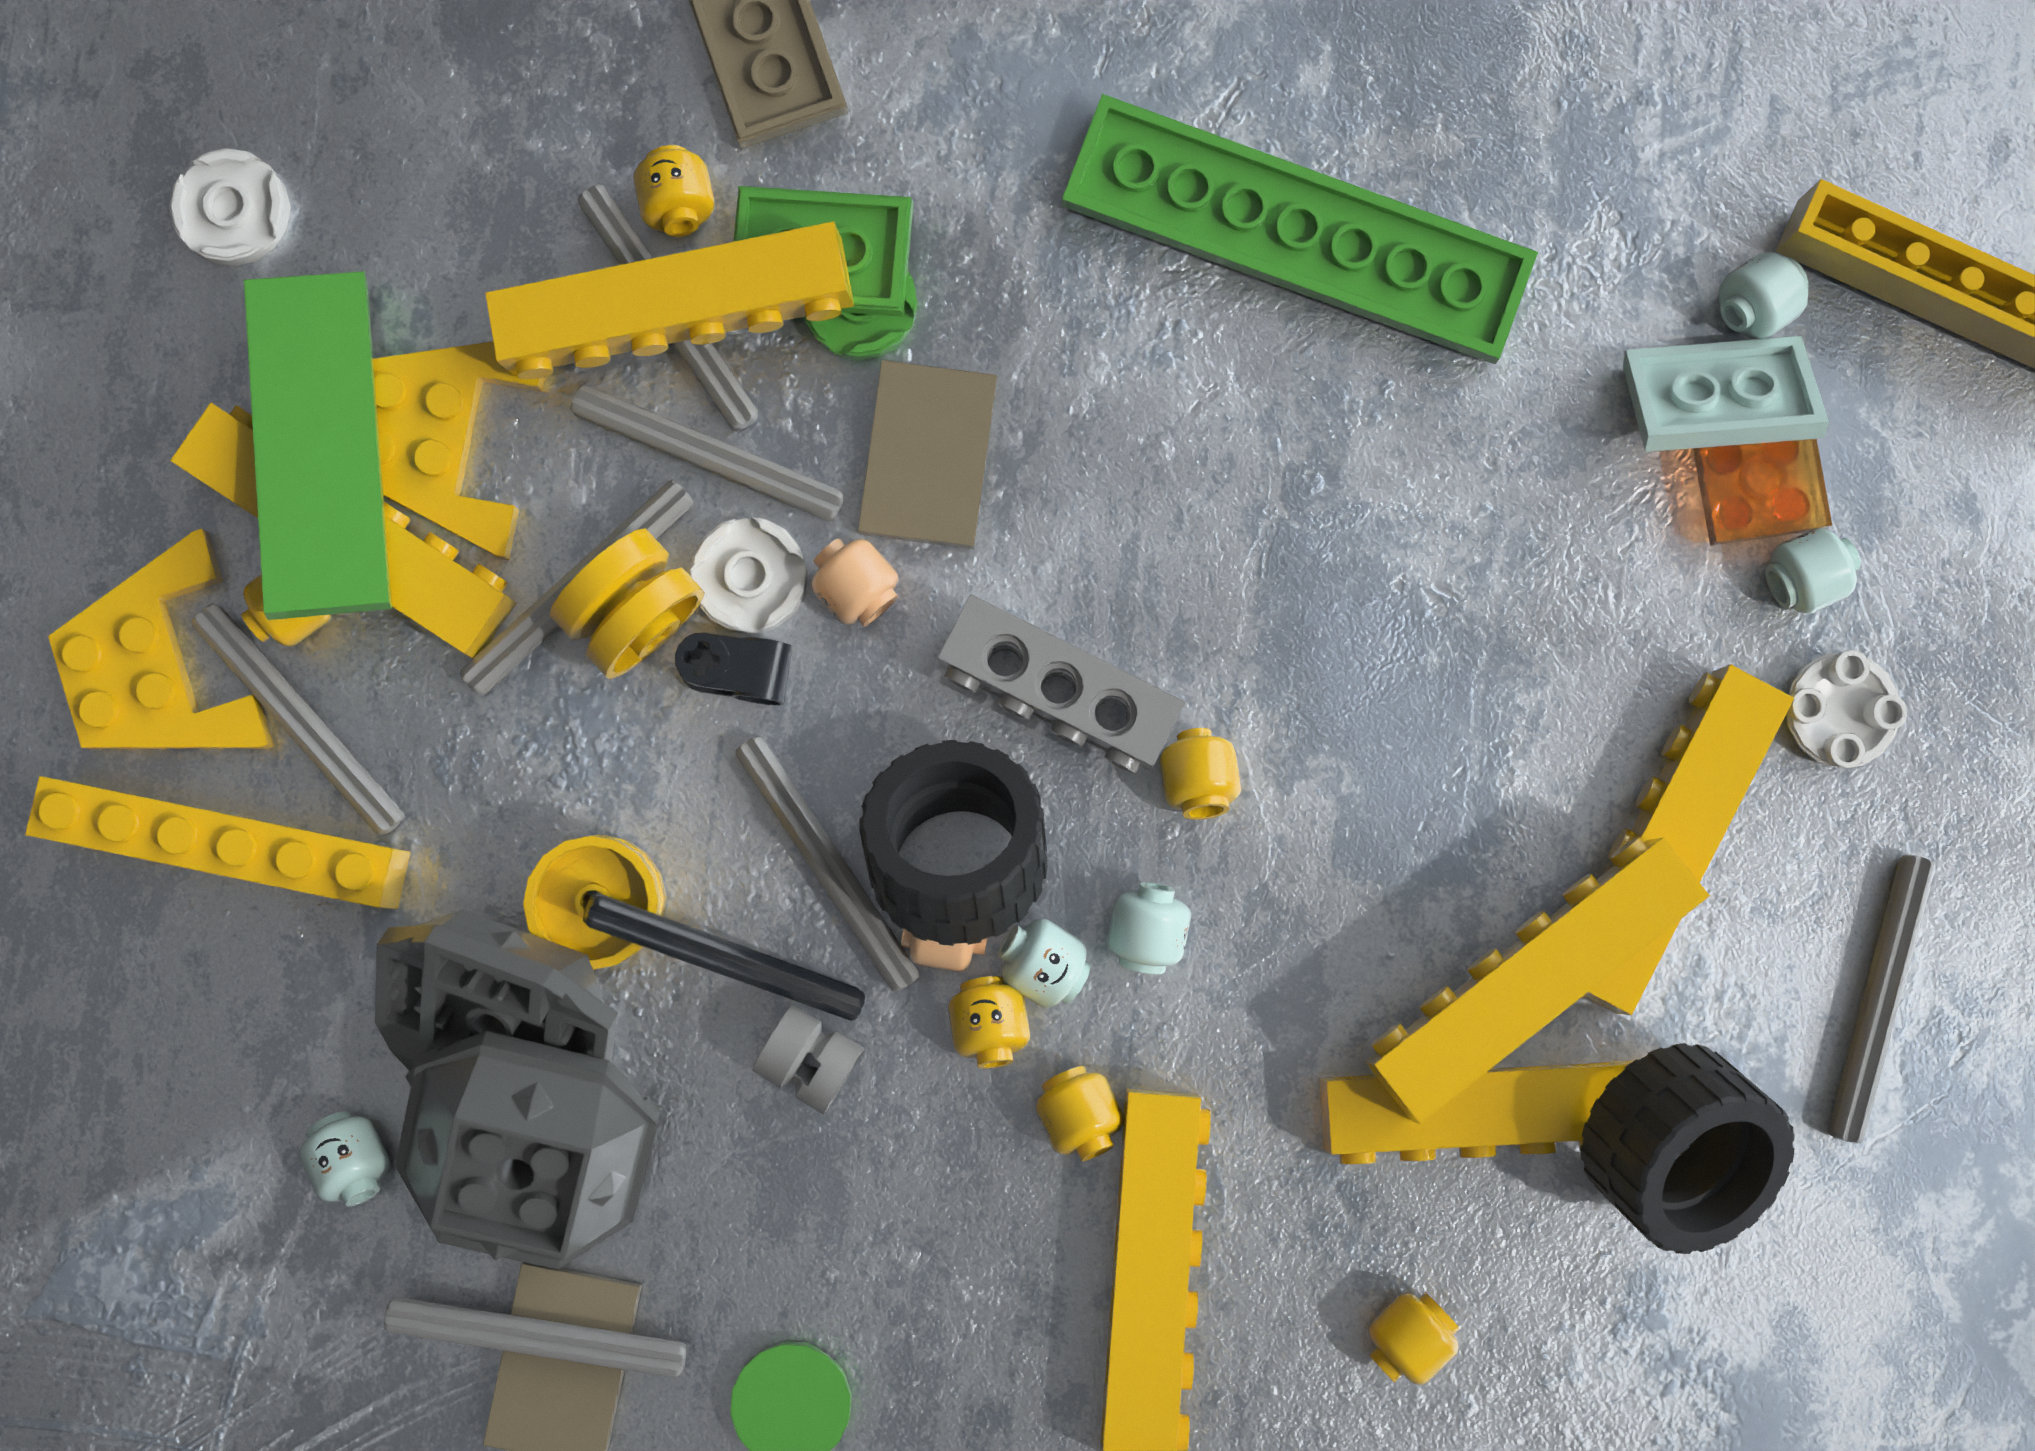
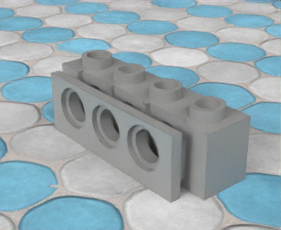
[937,594,1186,774]

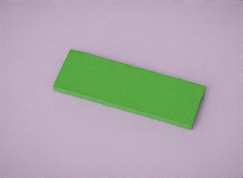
[244,271,392,620]

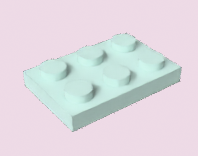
[1623,336,1829,452]

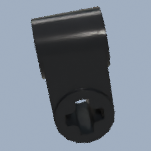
[675,632,793,706]

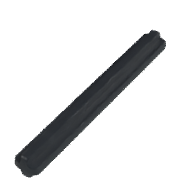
[583,893,865,1021]

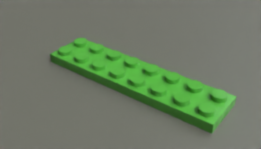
[1061,94,1538,364]

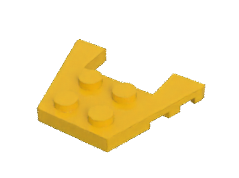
[373,341,545,560]
[48,529,275,749]

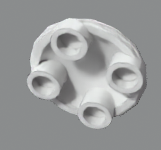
[1787,650,1908,768]

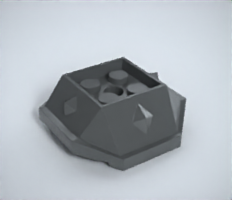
[375,909,618,1086]
[395,1031,661,1270]

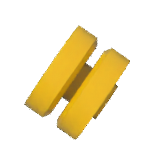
[549,528,705,679]
[523,835,667,970]

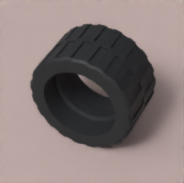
[859,740,1048,946]
[1580,1043,1795,1254]

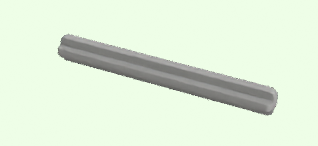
[578,184,759,431]
[570,384,844,521]
[460,480,693,695]
[192,604,404,835]
[736,735,919,992]
[1828,855,1936,1143]
[384,1297,686,1378]

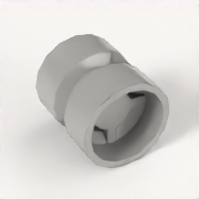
[752,1004,865,1115]

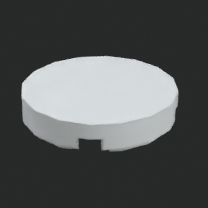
[169,148,291,267]
[690,517,808,635]

